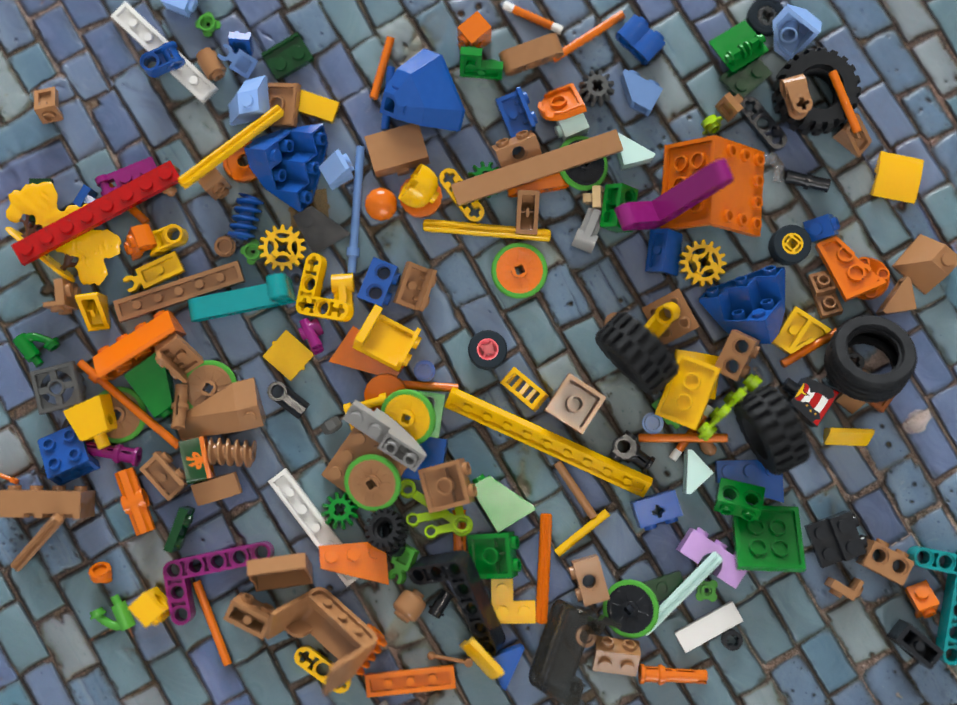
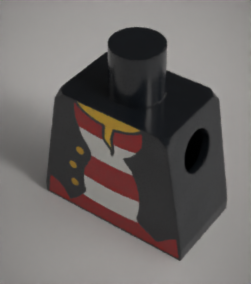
[781,377,840,427]

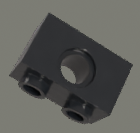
[886,619,945,670]

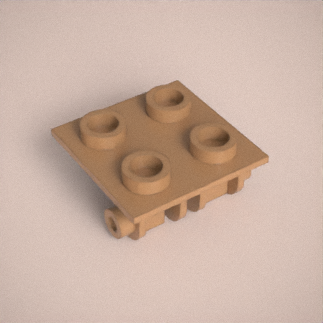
[641,288,700,345]

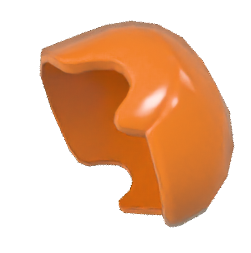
[365,187,397,221]

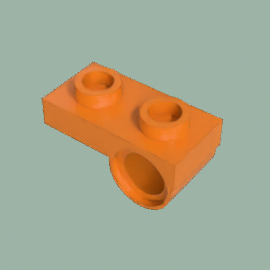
[123,224,157,261]

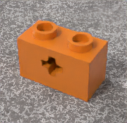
[457,11,492,49]

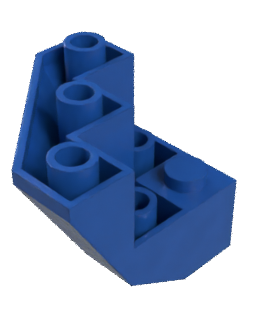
[380,49,465,131]
[244,124,328,212]
[699,265,785,344]

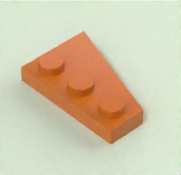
[815,235,887,302]
[318,542,389,585]

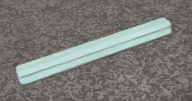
[646,551,723,636]

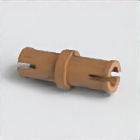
[171,384,189,430]

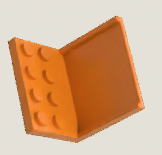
[660,135,765,237]

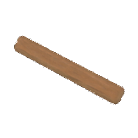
[10,514,64,571]

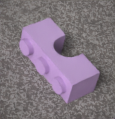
[676,527,748,589]

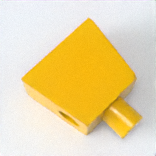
[63,394,118,450]

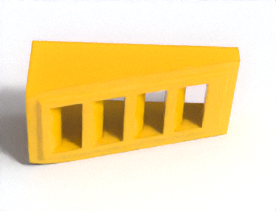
[500,367,549,412]

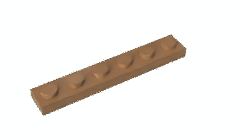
[113,260,246,323]

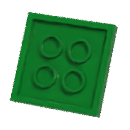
[731,505,806,572]

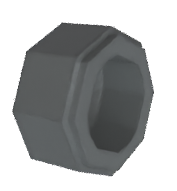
[320,416,343,435]

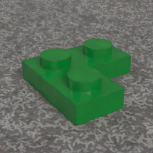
[460,46,503,80]

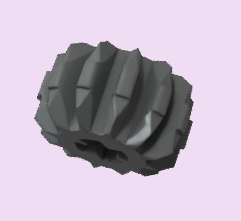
[578,70,615,107]

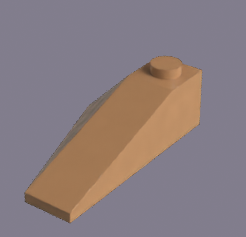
[178,377,266,440]

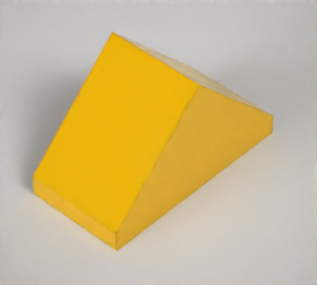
[75,292,111,332]

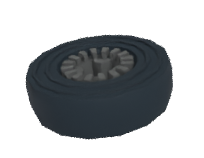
[746,0,784,37]

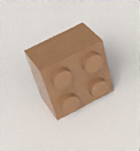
[544,373,607,435]

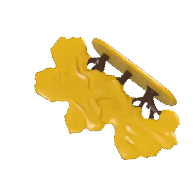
[5,182,121,286]

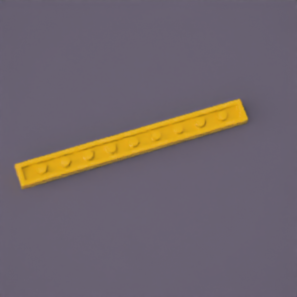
[444,387,653,498]

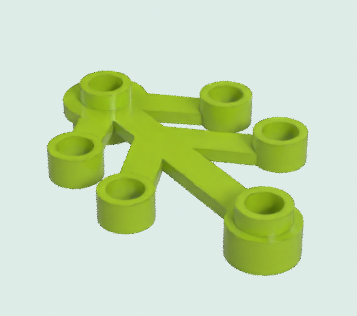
[697,373,763,441]
[400,479,473,540]

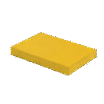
[654,353,721,431]

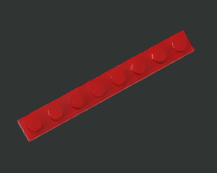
[11,160,180,266]

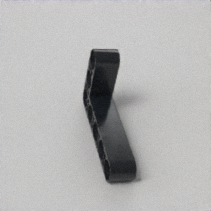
[408,550,506,657]

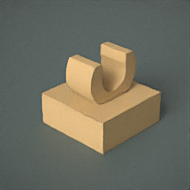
[583,185,605,211]

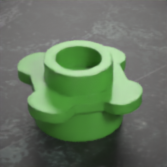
[195,12,221,37]
[240,239,263,265]
[695,580,718,602]

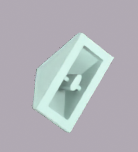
[617,132,655,170]
[682,449,713,494]

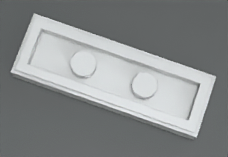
[674,601,743,653]

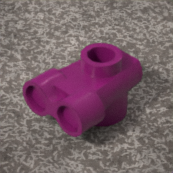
[298,318,324,355]

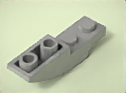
[343,399,427,472]

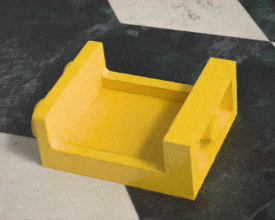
[352,304,422,372]

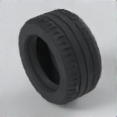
[824,315,917,403]

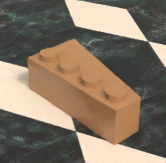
[0,485,95,519]

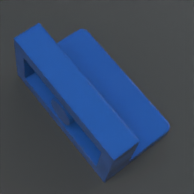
[645,228,683,276]

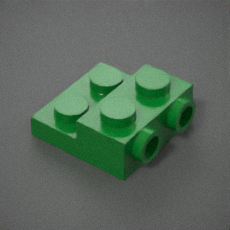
[467,531,521,579]

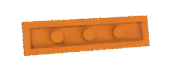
[365,664,456,698]

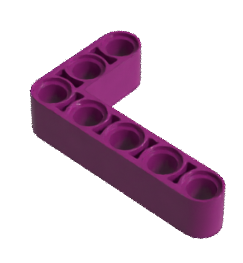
[614,158,734,231]
[163,541,274,625]

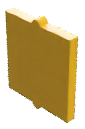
[262,330,314,381]

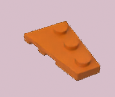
[328,326,405,377]

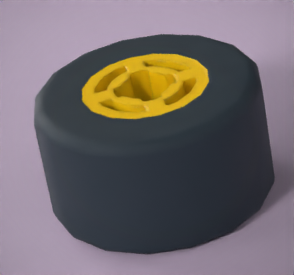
[768,225,812,266]

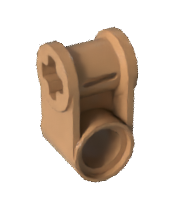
[779,74,813,120]

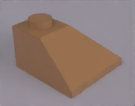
[891,234,957,295]

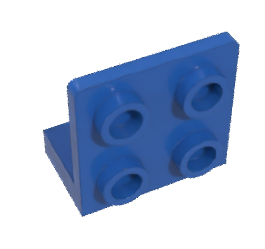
[38,425,100,485]

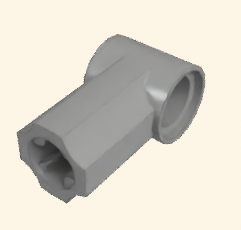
[571,207,602,254]

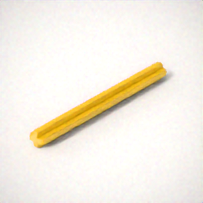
[178,105,284,189]
[423,219,551,242]

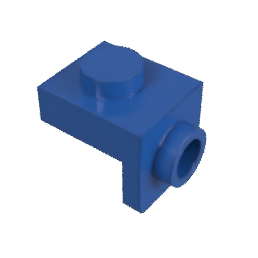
[803,214,840,243]

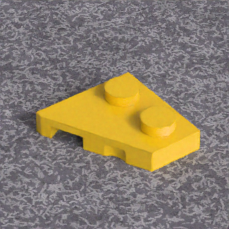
[772,306,831,355]

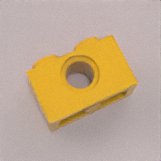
[128,586,170,628]

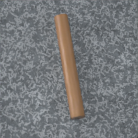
[553,460,597,519]

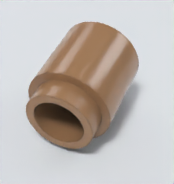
[196,47,226,81]

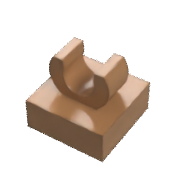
[714,92,744,122]

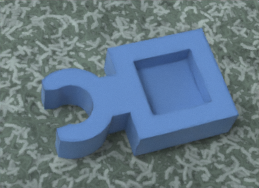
[217,44,258,79]

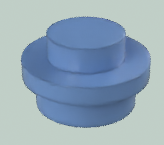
[642,412,664,434]

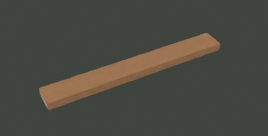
[451,129,623,206]

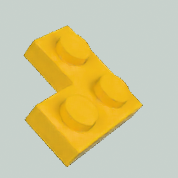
[491,578,536,624]

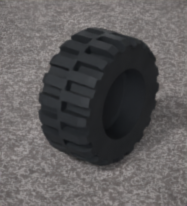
[771,47,861,136]
[595,312,679,395]
[734,386,811,475]

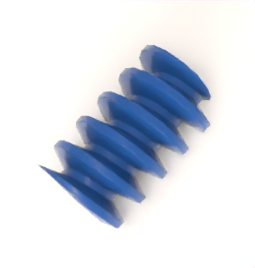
[227,193,264,241]

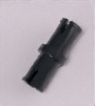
[784,170,831,193]

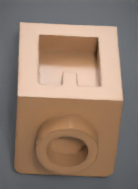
[34,87,63,124]

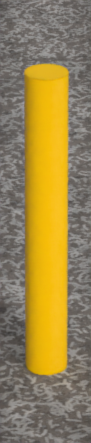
[554,509,610,557]

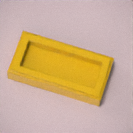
[298,90,340,124]

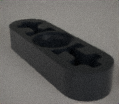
[739,97,787,151]

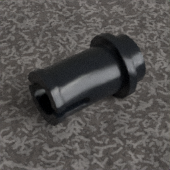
[428,589,454,619]

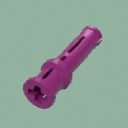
[85,441,142,467]

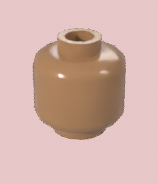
[393,589,426,623]

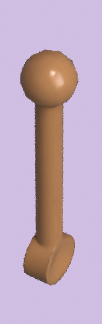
[427,651,473,667]

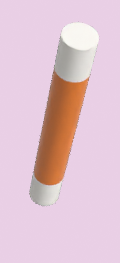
[502,1,563,34]
[669,404,714,462]

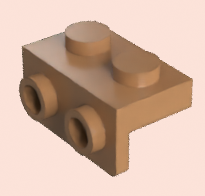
[393,261,437,312]
[43,278,81,315]
[154,332,204,384]
[139,451,188,502]
[592,636,641,676]

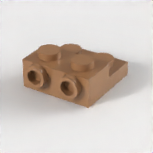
[418,458,477,513]

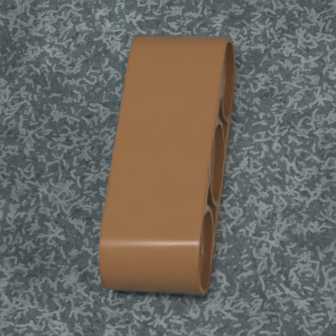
[499,33,564,76]

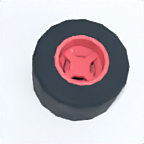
[468,330,507,370]

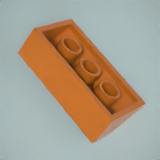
[92,310,186,381]

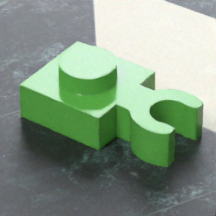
[388,544,420,584]

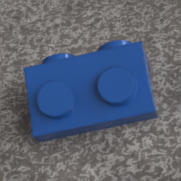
[495,86,538,138]

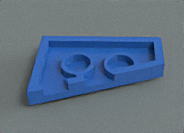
[715,459,784,503]

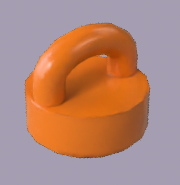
[88,562,113,584]

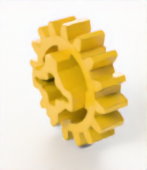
[258,224,306,272]
[678,239,727,287]

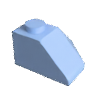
[772,4,822,61]
[228,76,270,126]

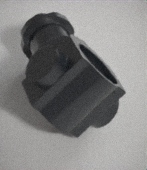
[609,430,655,474]

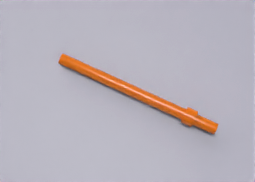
[77,359,179,450]

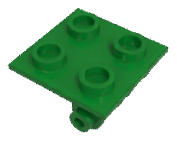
[708,20,769,73]

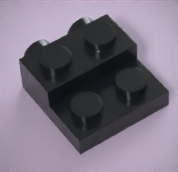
[804,510,868,568]

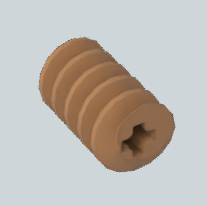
[208,437,257,468]

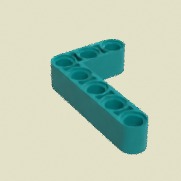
[187,273,296,322]
[907,546,957,666]

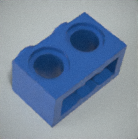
[357,257,401,308]

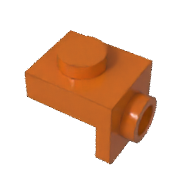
[905,580,940,619]

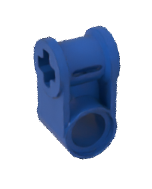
[140,41,185,78]

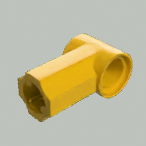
[331,273,355,316]
[644,302,681,338]

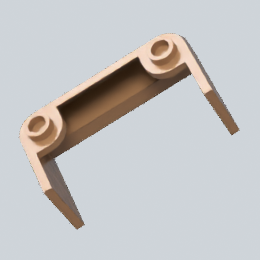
[265,587,377,696]

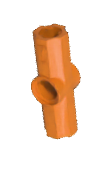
[114,467,156,536]

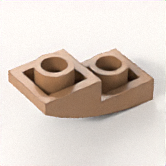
[808,270,843,319]
[190,471,243,506]

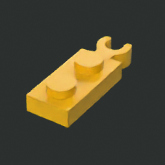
[123,251,186,293]

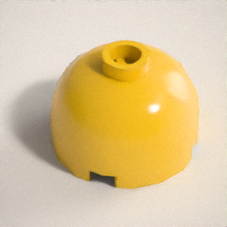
[398,163,439,208]

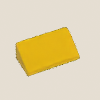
[824,428,874,446]

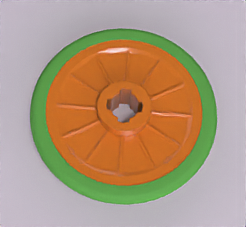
[491,243,548,299]

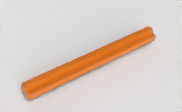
[536,513,552,624]

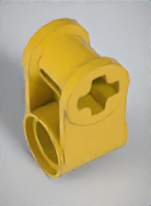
[149,224,189,257]

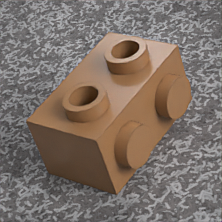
[223,592,275,640]

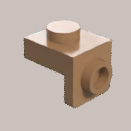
[824,577,864,601]

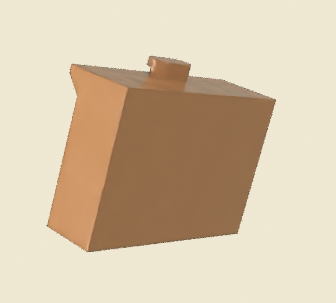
[364,123,430,178]
[247,553,313,592]

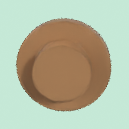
[214,236,236,258]

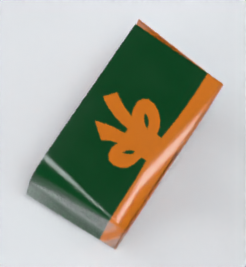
[178,436,216,485]

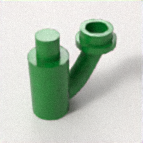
[12,332,61,368]

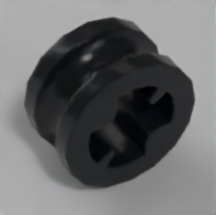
[721,629,743,651]

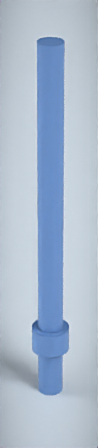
[346,146,365,274]

